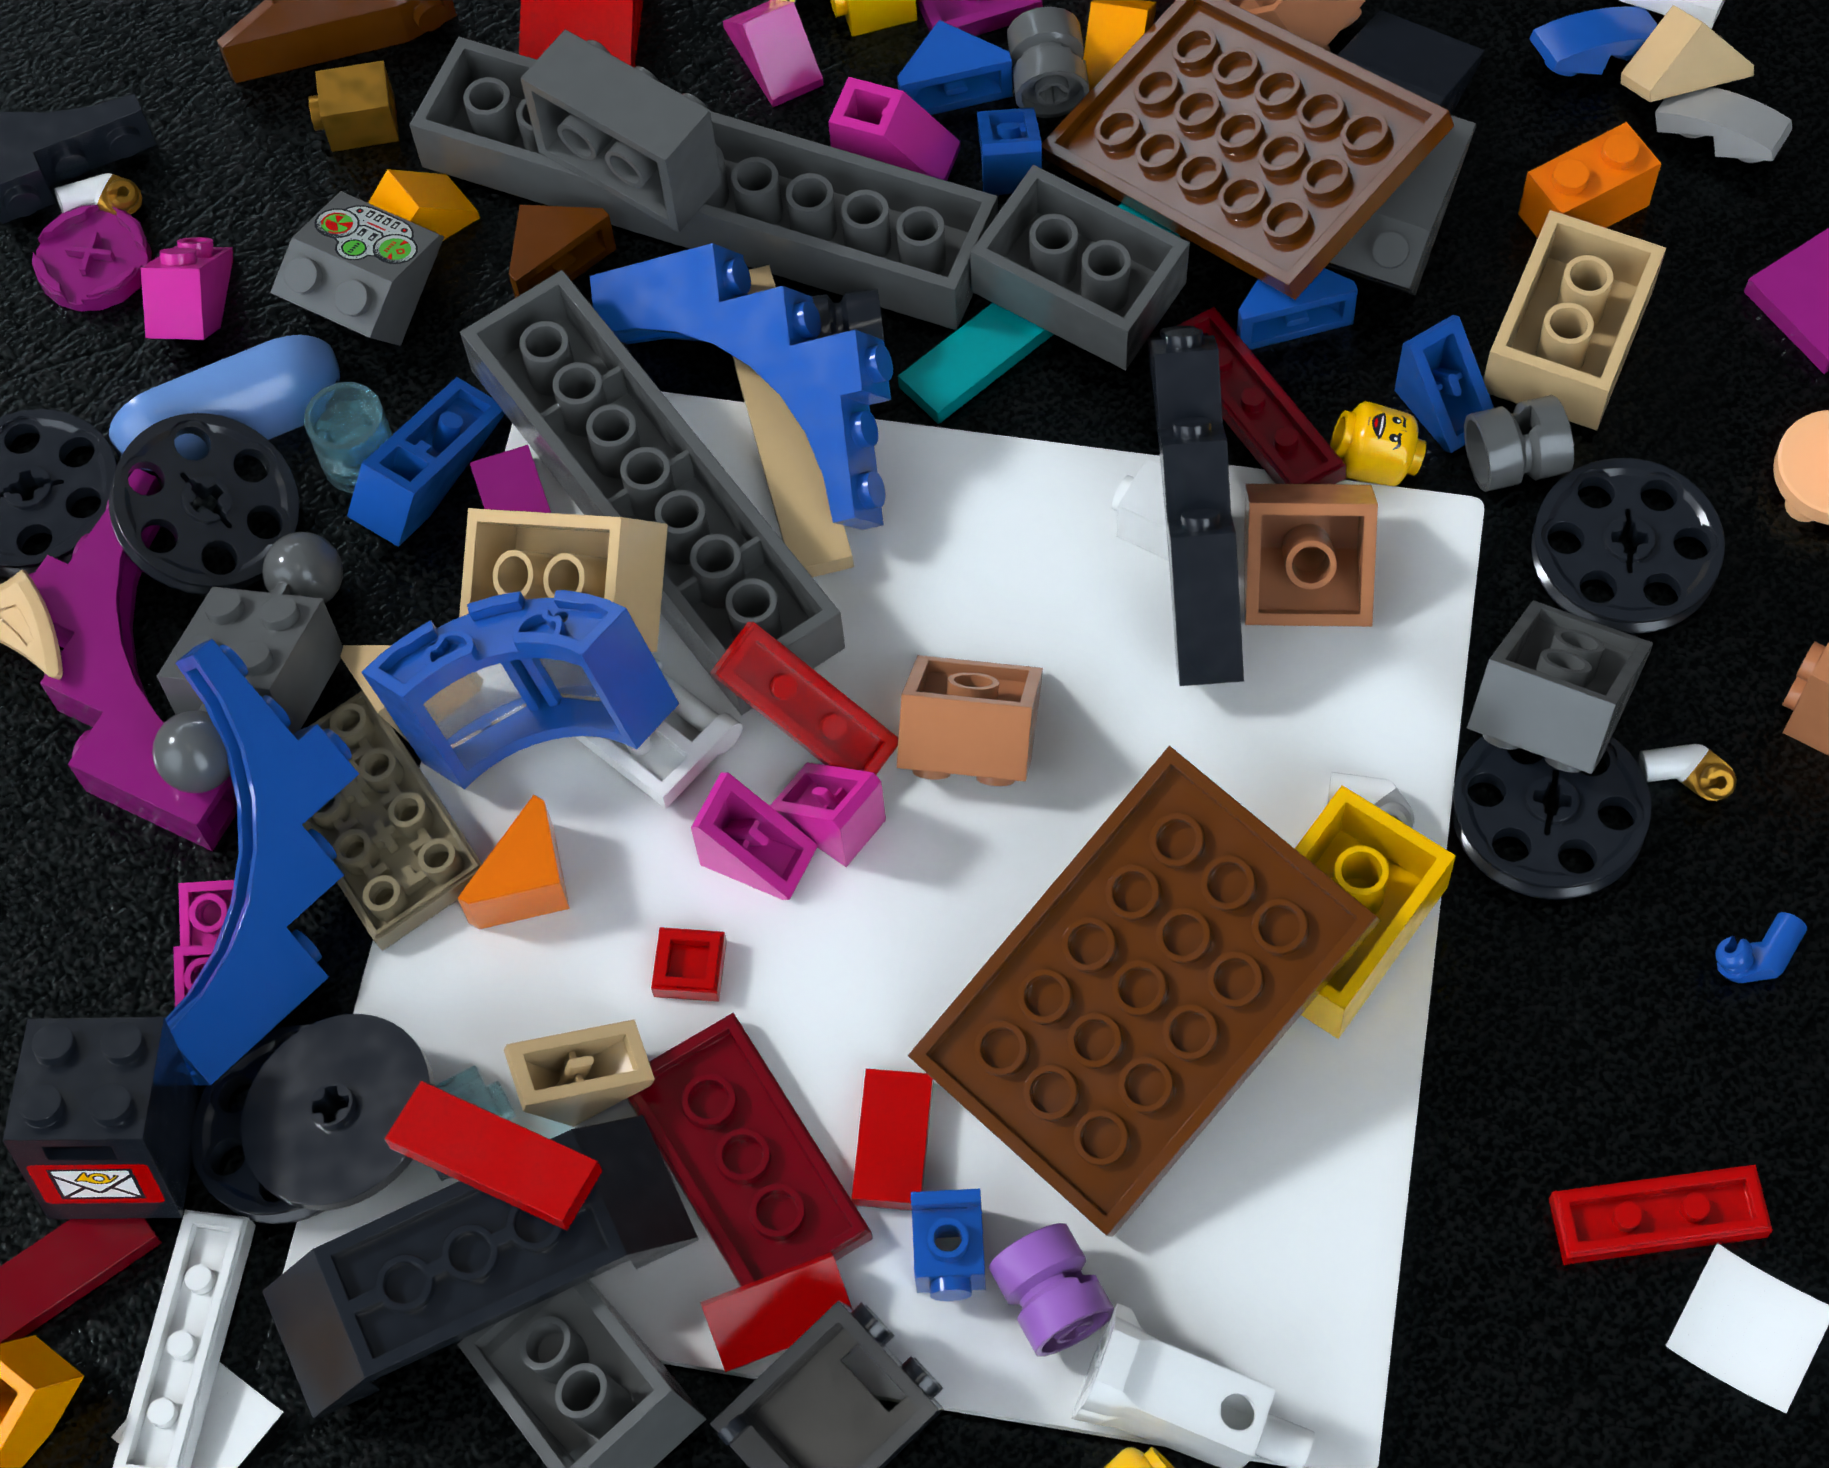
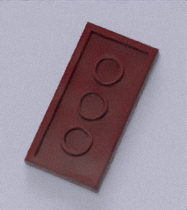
[627,1012,873,1287]

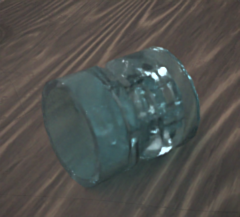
[304,382,392,493]

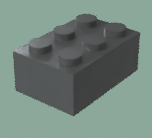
[520,29,722,232]
[970,165,1190,371]

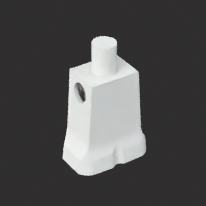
[1072,1303,1315,1468]

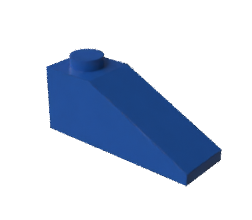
[347,377,505,547]

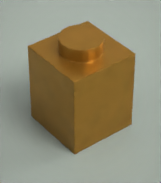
[308,60,400,152]

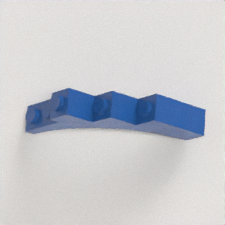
[590,243,893,530]
[165,639,359,1085]

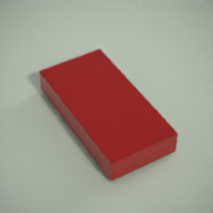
[852,1068,934,1211]
[700,1252,853,1372]

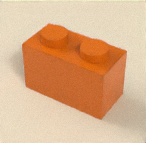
[1518,122,1661,238]

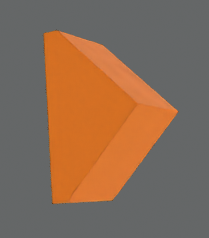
[458,795,570,929]

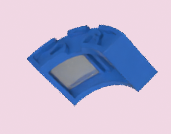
[361,590,679,790]

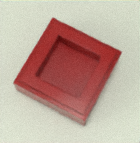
[651,927,727,1002]

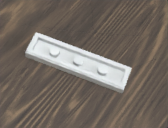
[113,1210,256,1468]

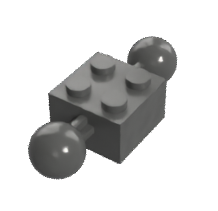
[152,532,343,793]

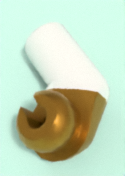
[54,173,142,215]
[1638,744,1737,801]

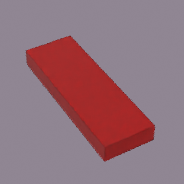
[710,622,898,775]
[385,1081,603,1231]
[1549,1165,1773,1265]

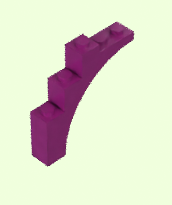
[29,469,237,851]

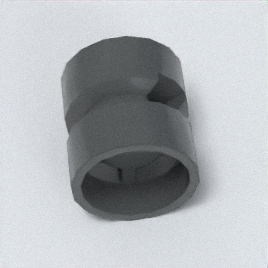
[1007,6,1089,118]
[1464,395,1574,492]

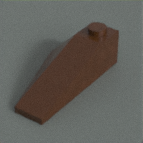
[217,0,457,83]

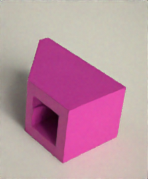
[828,77,961,181]
[141,237,233,340]

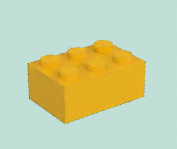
[1295,785,1456,1039]

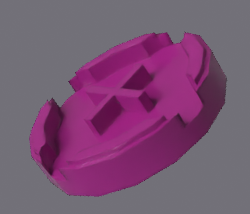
[32,205,152,311]

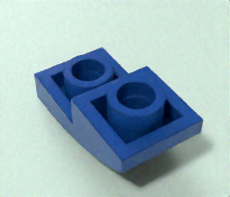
[1530,6,1658,76]

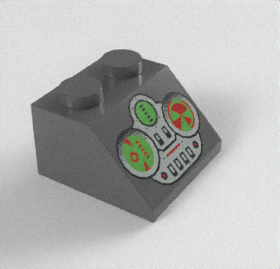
[270,191,445,346]

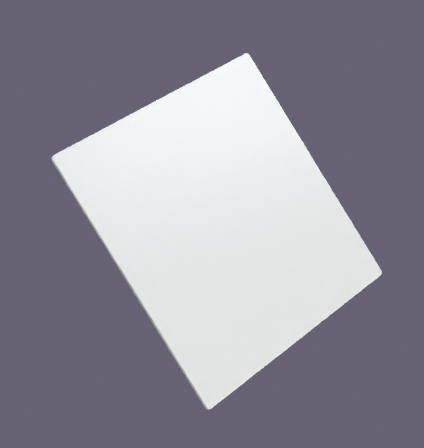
[283,391,1484,1468]

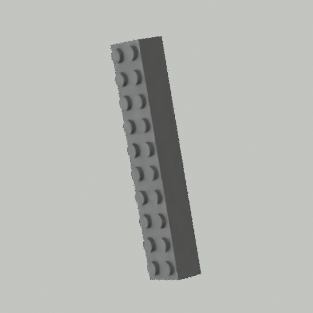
[410,37,998,330]

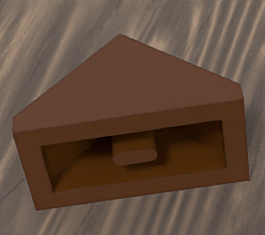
[509,205,617,298]

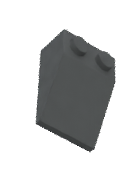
[1326,115,1476,296]
[1467,600,1653,774]
[457,1279,706,1468]

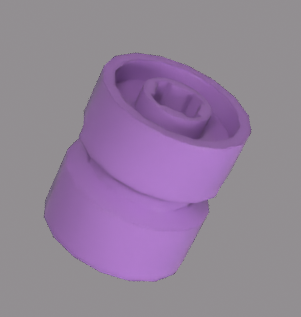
[988,1223,1114,1357]

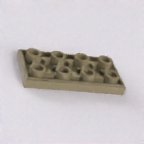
[303,690,483,951]

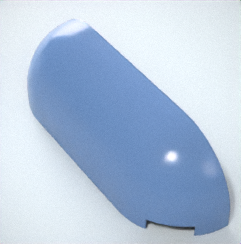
[109,335,340,471]

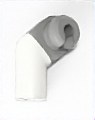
[1327,772,1414,828]

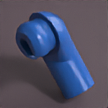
[1715,912,1807,984]

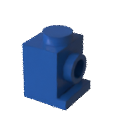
[911,1189,986,1301]

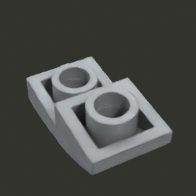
[1655,87,1792,163]

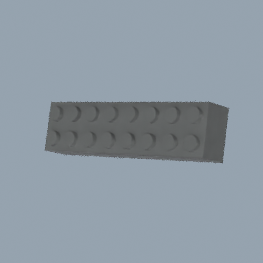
[460,270,845,716]

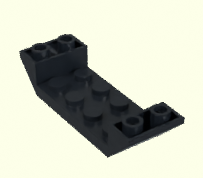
[262,1115,699,1420]

